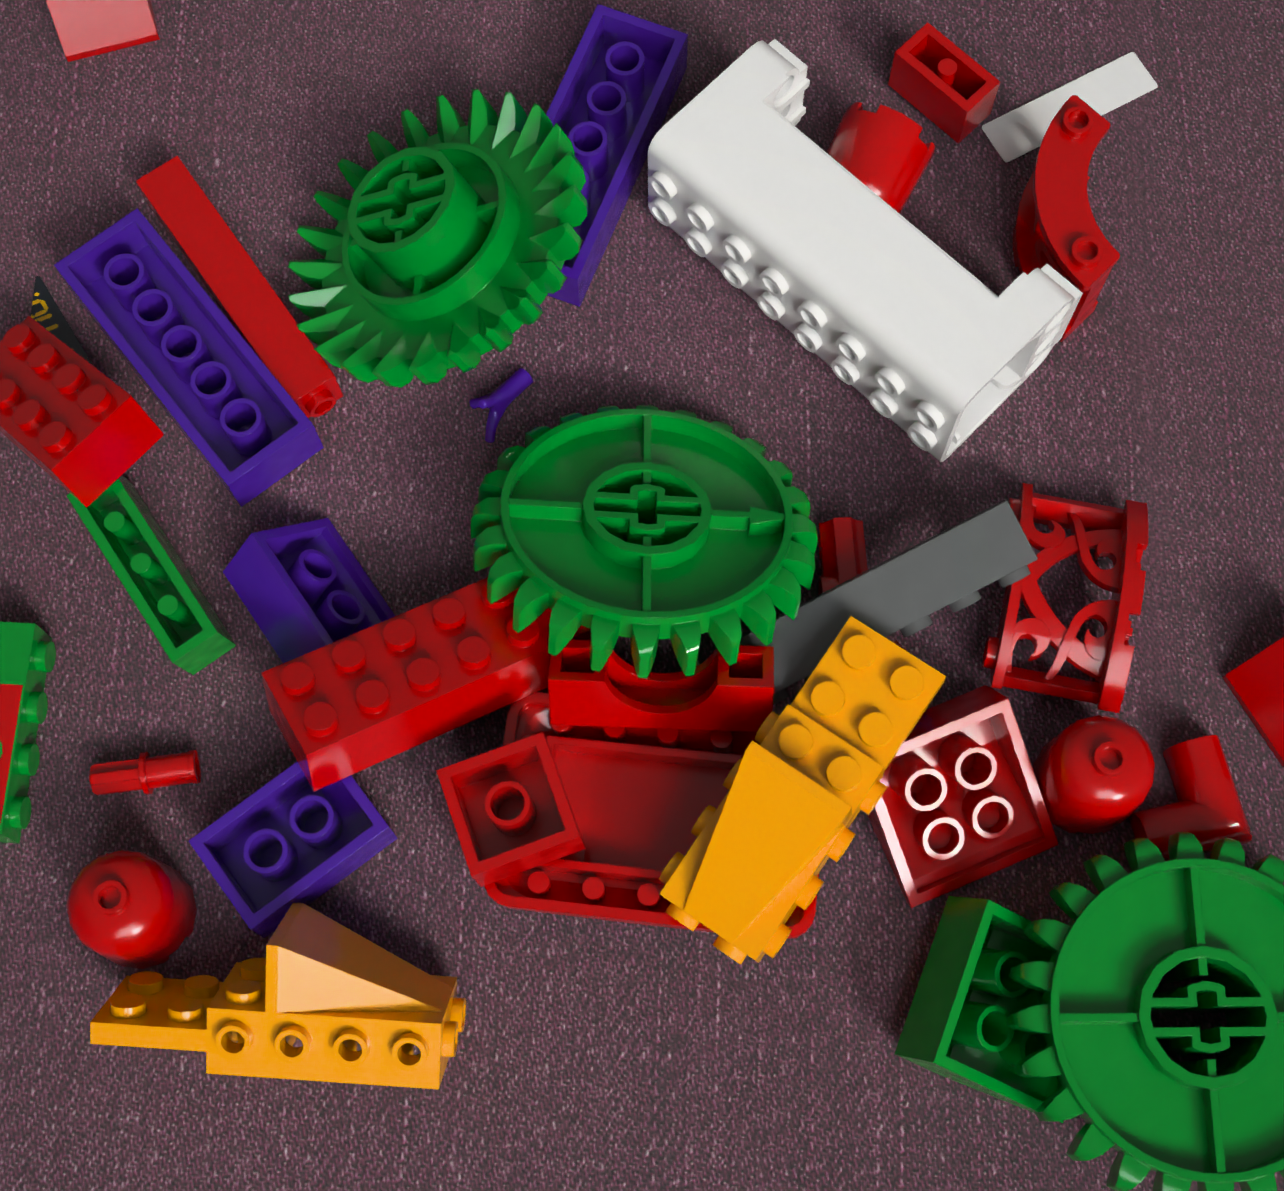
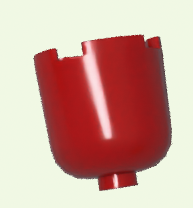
[826,102,935,214]
[1033,715,1155,834]
[66,850,197,969]

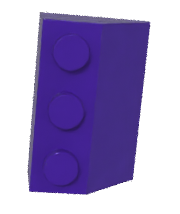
[223,518,395,663]

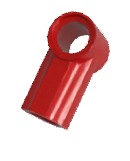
[817,517,868,595]

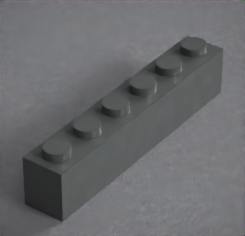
[740,500,1038,705]

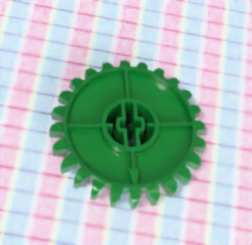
[288,89,588,388]
[471,404,818,678]
[1006,832,1284,1191]

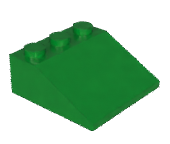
[894,896,1064,1123]

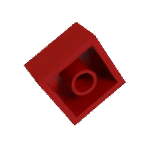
[436,732,586,887]

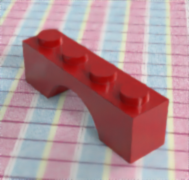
[548,640,774,732]

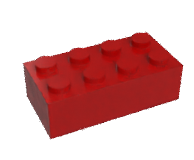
[0,316,164,508]

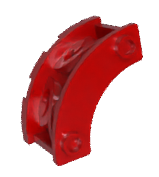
[1013,95,1120,342]
[982,483,1149,713]

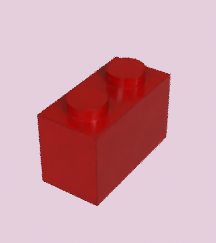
[888,22,1000,144]

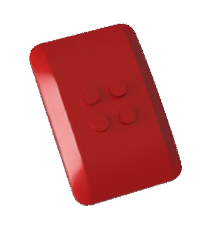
[484,692,819,939]

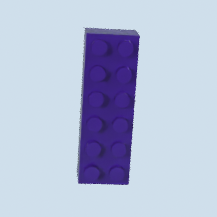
[546,4,688,307]
[54,208,324,507]

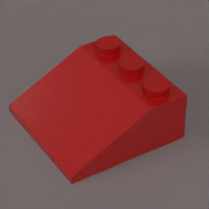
[867,685,1059,908]

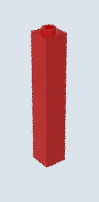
[136,156,343,418]

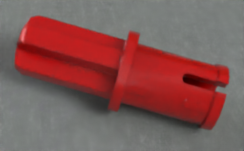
[89,750,201,795]

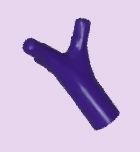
[469,368,533,443]

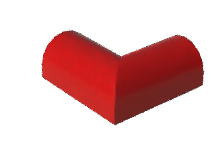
[1129,735,1252,861]

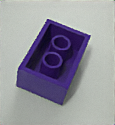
[188,762,398,938]

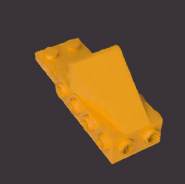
[659,616,946,965]
[90,903,466,1089]

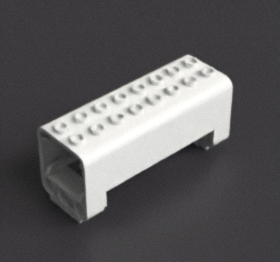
[648,39,1083,462]

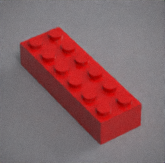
[261,577,591,792]

